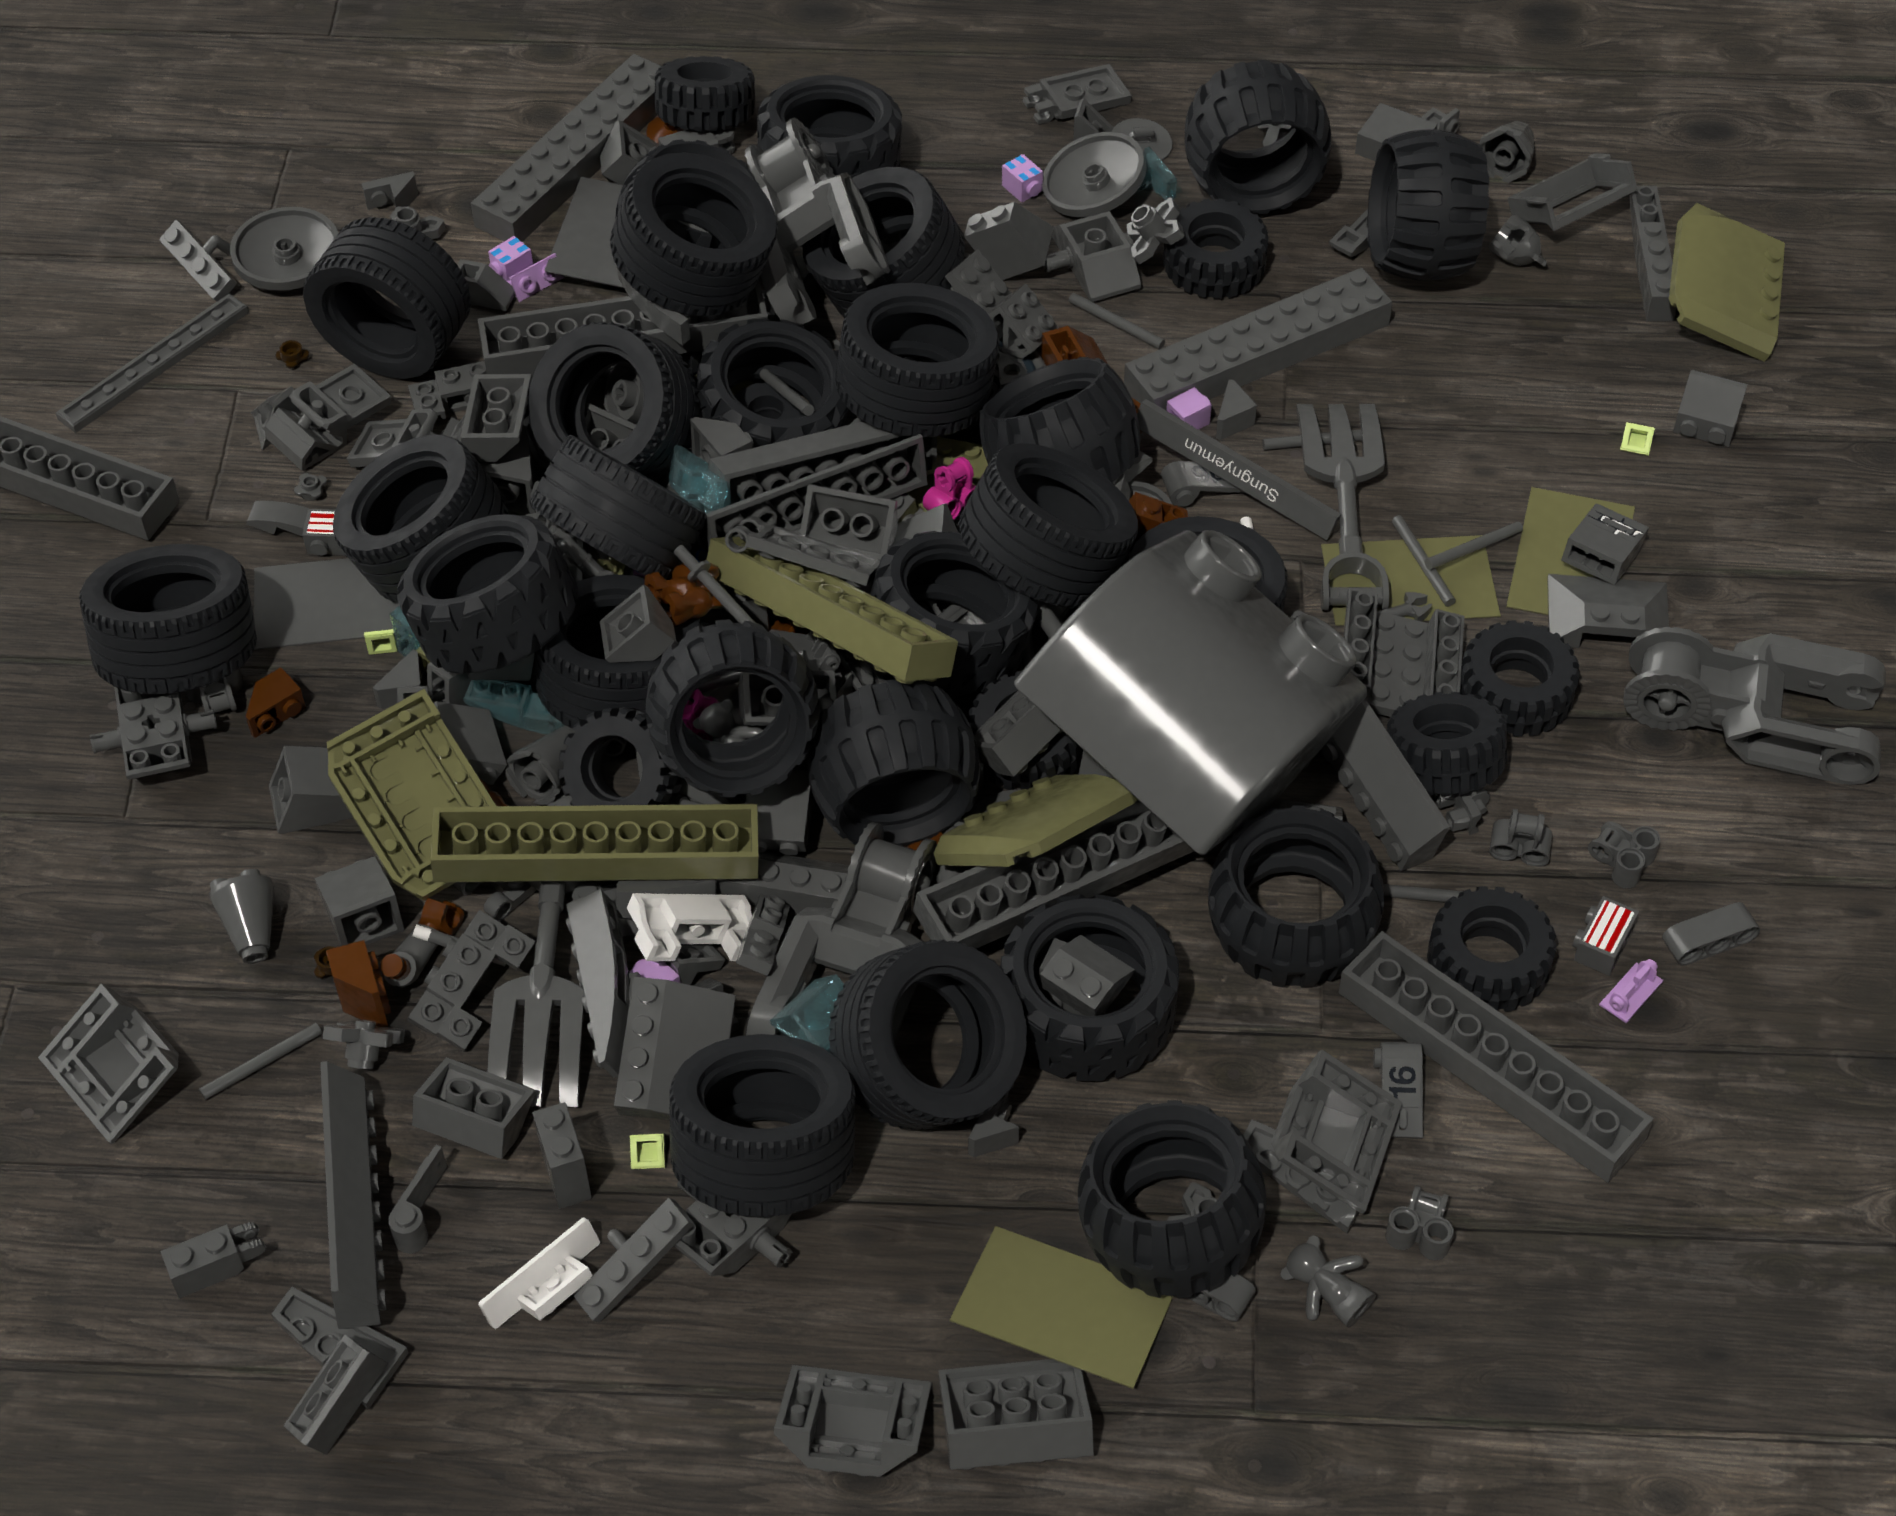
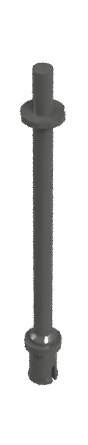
[674,545,834,713]

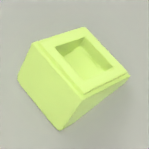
[1620,422,1655,456]
[364,629,399,655]
[630,1133,665,1169]

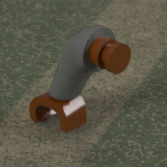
[380,898,464,988]

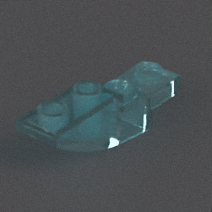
[669,445,728,510]
[464,680,566,735]

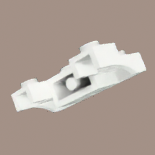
[627,893,752,962]

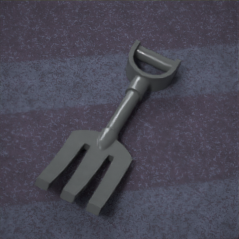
[1296,404,1389,610]
[487,881,585,1107]

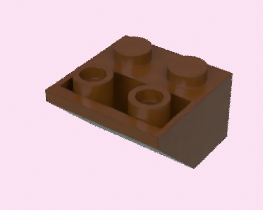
[1042,326,1108,366]
[326,940,391,1027]

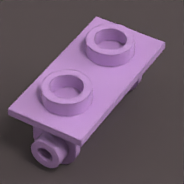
[507,253,564,302]
[1599,959,1663,1023]

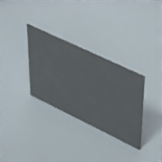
[544,176,624,288]
[254,558,413,649]

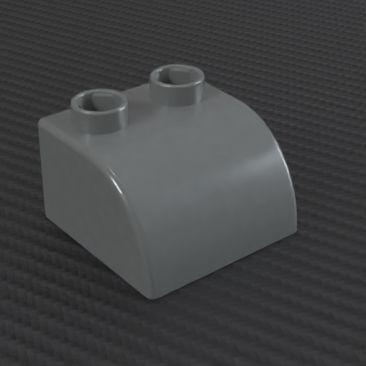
[1014,530,1367,855]

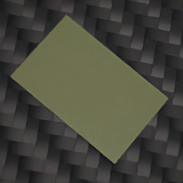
[1506,487,1635,615]
[1321,535,1501,626]
[949,1226,1173,1389]

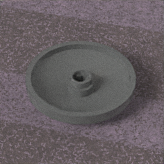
[1042,132,1147,217]
[230,207,338,291]

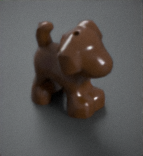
[644,563,724,627]

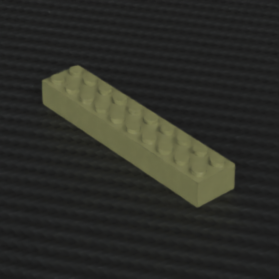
[707,536,958,684]
[431,804,759,882]

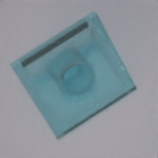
[770,974,844,1050]

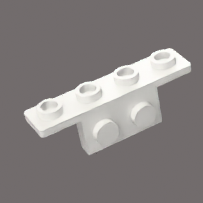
[479,1218,600,1329]

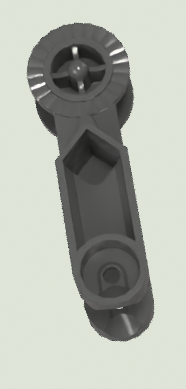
[744,117,890,327]
[1623,626,1886,785]
[746,822,937,1041]

